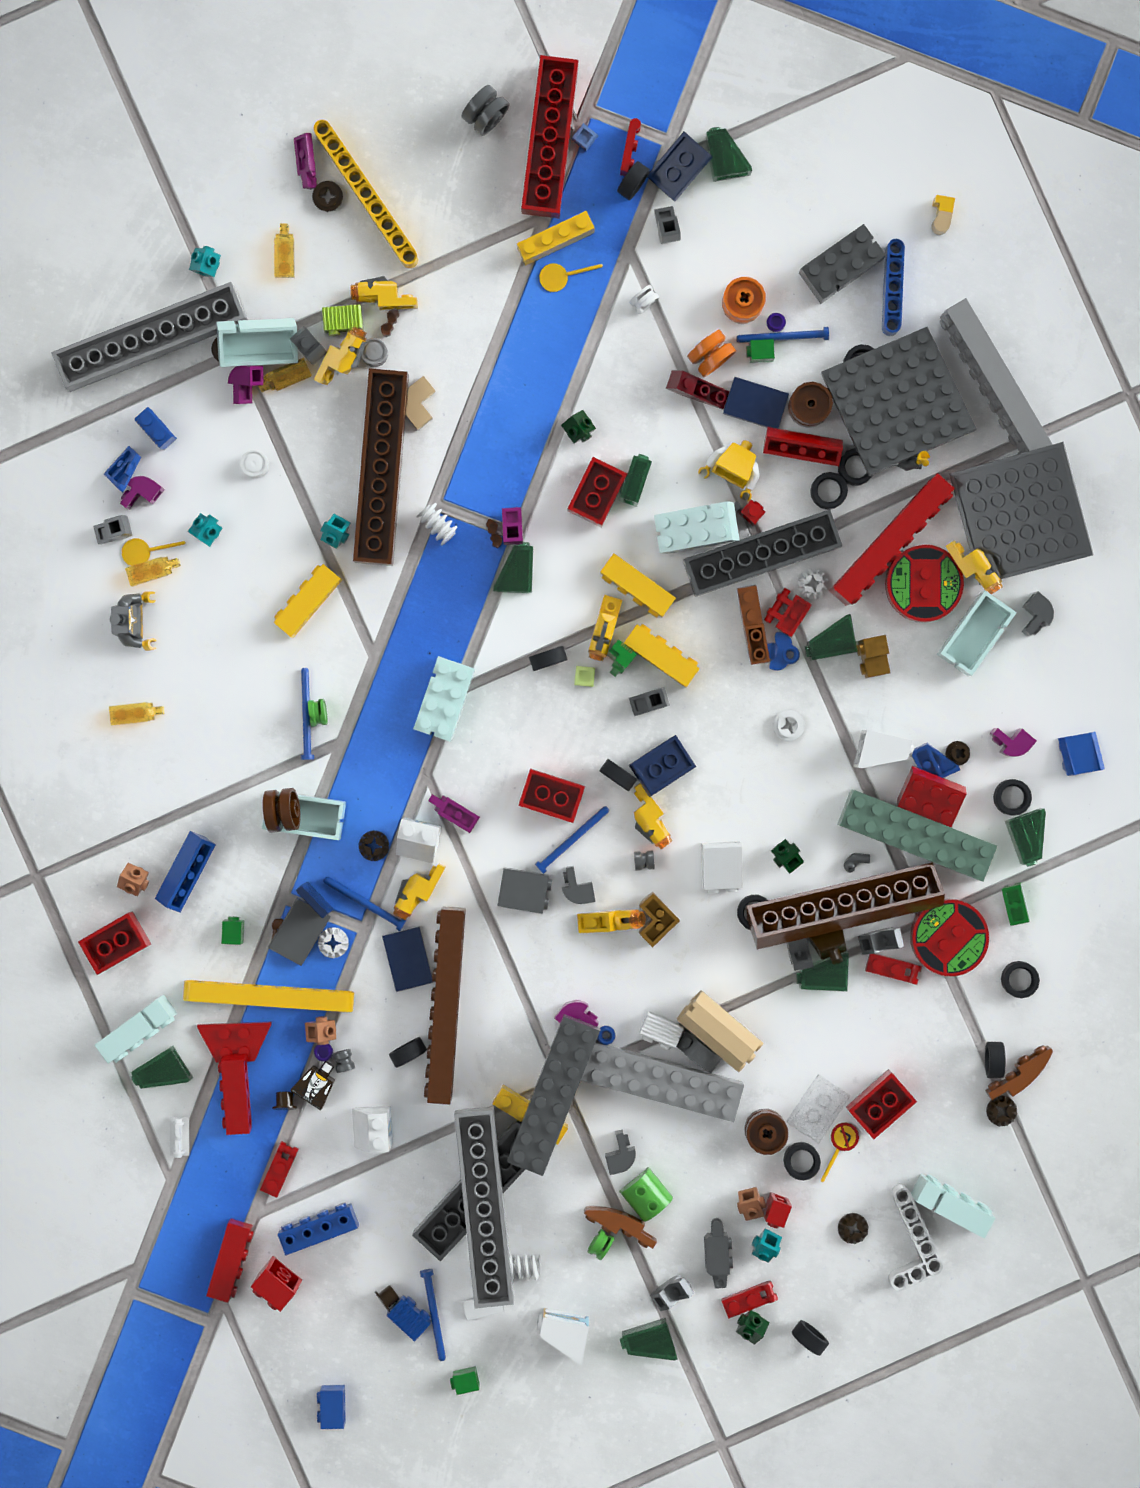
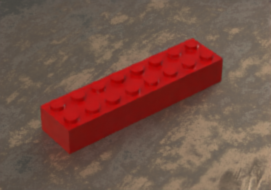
[521,55,579,219]
[829,473,955,606]

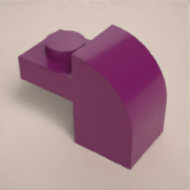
[228,365,263,404]
[120,476,165,510]
[502,507,523,545]
[990,728,1037,757]
[554,1000,599,1027]

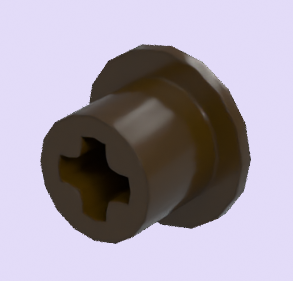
[945,741,970,766]
[272,1092,297,1110]
[375,1285,400,1312]

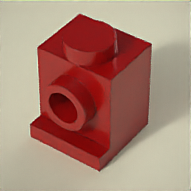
[739,499,766,526]

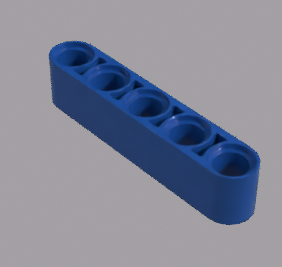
[882,238,905,336]

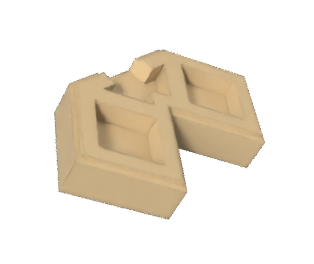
[406,376,436,430]

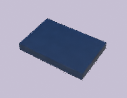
[647,131,713,202]
[723,377,789,429]
[629,735,696,797]
[296,882,334,918]
[382,926,433,992]

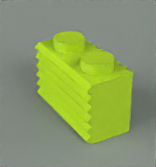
[322,304,364,336]

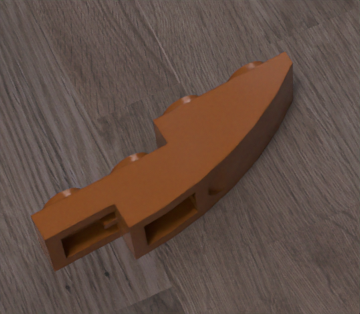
[737,585,770,665]
[985,1045,1053,1100]
[584,1206,657,1249]

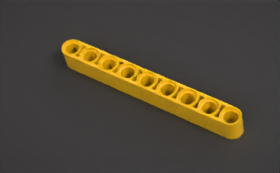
[314,120,418,268]
[183,980,354,1012]

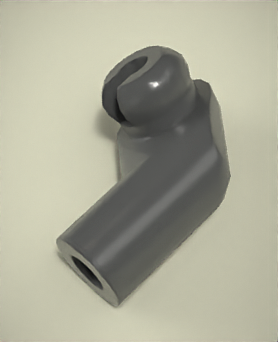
[844,853,870,873]

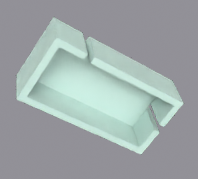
[216,318,298,367]
[654,501,740,554]
[937,591,1017,676]
[413,656,476,742]
[262,791,346,840]
[95,995,177,1064]
[911,1174,996,1239]

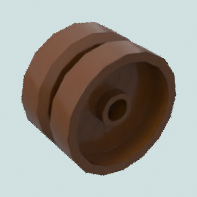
[788,381,833,428]
[263,788,300,833]
[744,1109,788,1155]

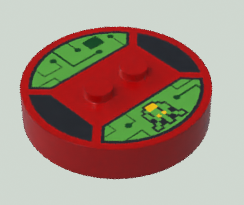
[885,545,964,622]
[910,898,989,976]

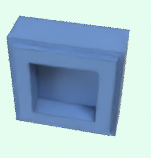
[571,123,598,152]

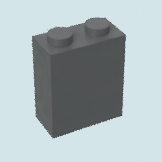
[497,867,552,914]

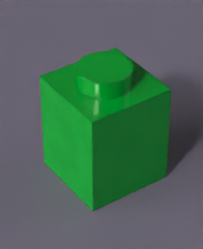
[746,339,775,363]
[221,916,244,945]
[450,1366,480,1395]

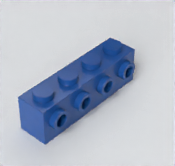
[155,831,216,913]
[277,1203,359,1256]

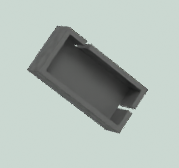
[799,224,886,304]

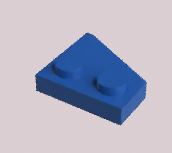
[104,446,141,493]
[912,743,960,778]

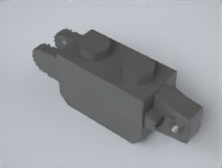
[704,1218,733,1289]

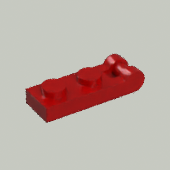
[620,118,641,176]
[865,954,922,985]
[260,1141,299,1198]
[721,1281,778,1319]

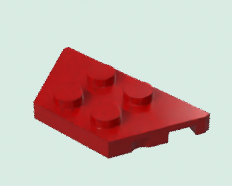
[197,1021,272,1063]

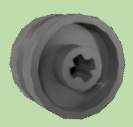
[461,85,510,136]

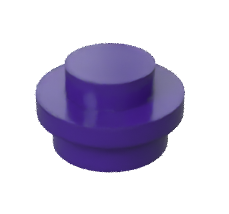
[766,313,786,332]
[314,1044,333,1061]

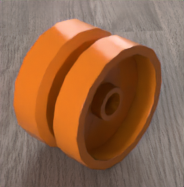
[722,277,766,324]
[687,329,737,378]

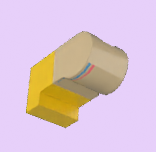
[931,195,955,235]

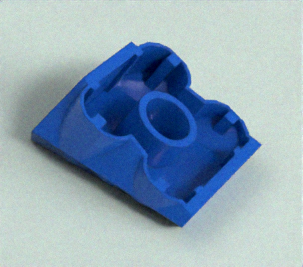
[1058,732,1105,776]

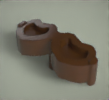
[381,308,399,337]
[486,519,502,548]

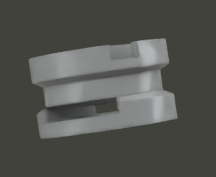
[361,338,388,367]

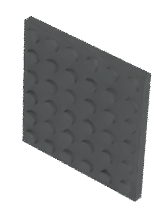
[821,327,976,476]
[949,441,1094,585]

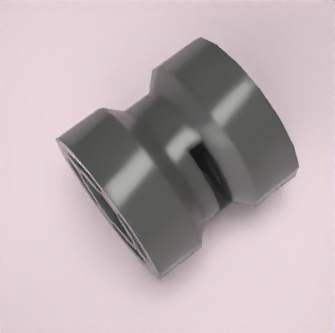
[634,850,655,871]
[332,1049,355,1073]

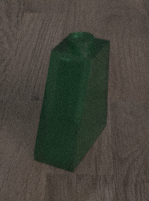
[705,127,752,182]
[619,454,652,507]
[493,542,534,593]
[804,614,858,661]
[1005,808,1046,867]
[796,951,849,991]
[131,1046,193,1089]
[619,1318,678,1361]

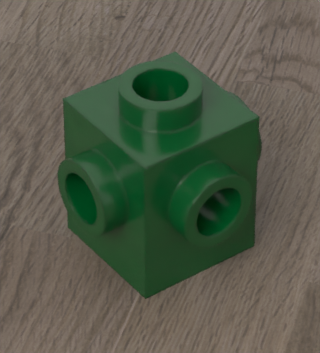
[561,410,596,444]
[771,839,804,874]
[736,1310,770,1345]

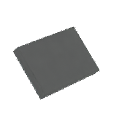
[268,897,331,966]

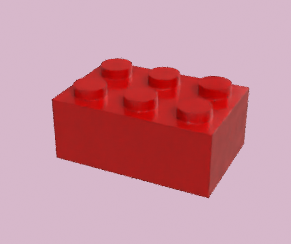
[567,457,628,528]
[897,766,967,827]
[518,768,585,823]
[78,911,151,975]
[846,1069,917,1139]
[251,1256,302,1312]

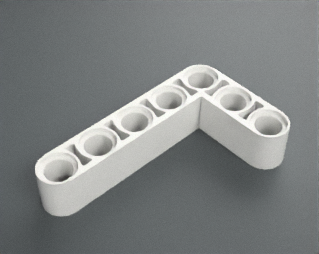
[888,1184,943,1291]

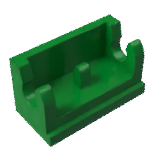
[1001,882,1030,926]

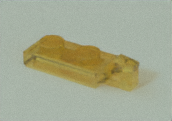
[274,223,295,278]
[258,357,312,392]
[125,557,181,587]
[109,702,165,726]

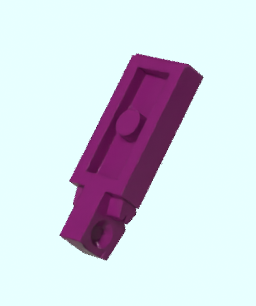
[294,133,317,190]
[428,794,480,833]

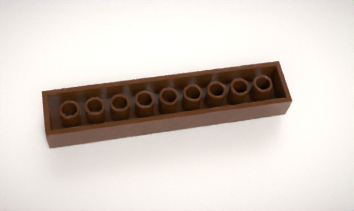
[353,368,409,566]
[746,862,945,950]
[424,906,466,1105]

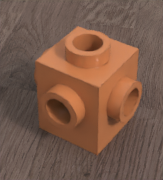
[117,863,149,897]
[305,1016,336,1045]
[737,1187,766,1221]

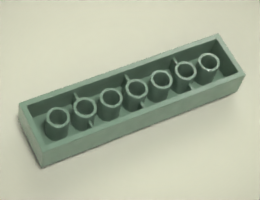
[837,789,997,882]

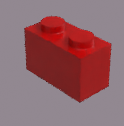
[764,1192,792,1229]

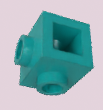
[189,246,221,277]
[187,513,222,547]
[320,514,351,549]
[751,1228,782,1263]

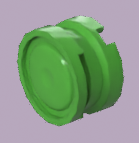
[308,699,328,727]
[587,1229,614,1260]

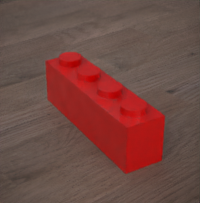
[763,427,843,466]
[218,1054,252,1135]
[206,1219,254,1303]

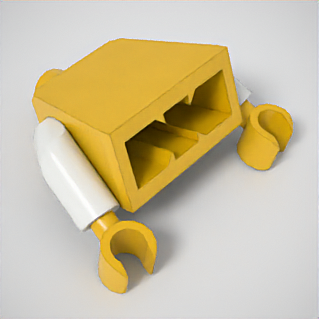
[698,440,759,501]

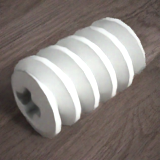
[416,503,457,546]
[510,1254,540,1280]

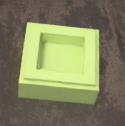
[574,666,595,687]

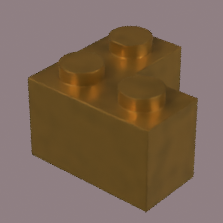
[856,635,890,678]
[639,892,680,948]

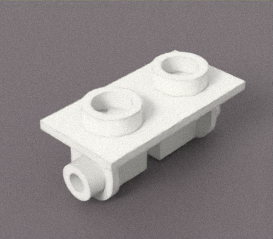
[170,1117,189,1158]

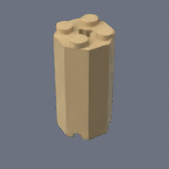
[677,990,763,1072]

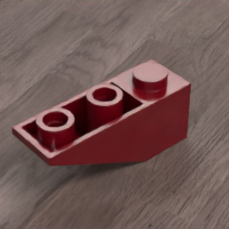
[666,370,730,409]

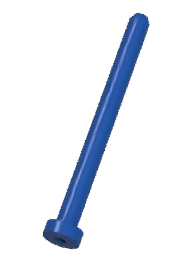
[736,327,829,343]
[301,668,314,760]
[535,806,609,874]
[323,877,407,931]
[420,1269,446,1361]

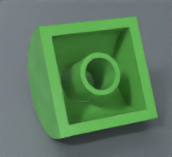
[619,1167,673,1222]

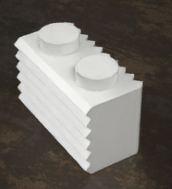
[639,1011,684,1050]

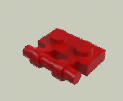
[764,588,812,637]

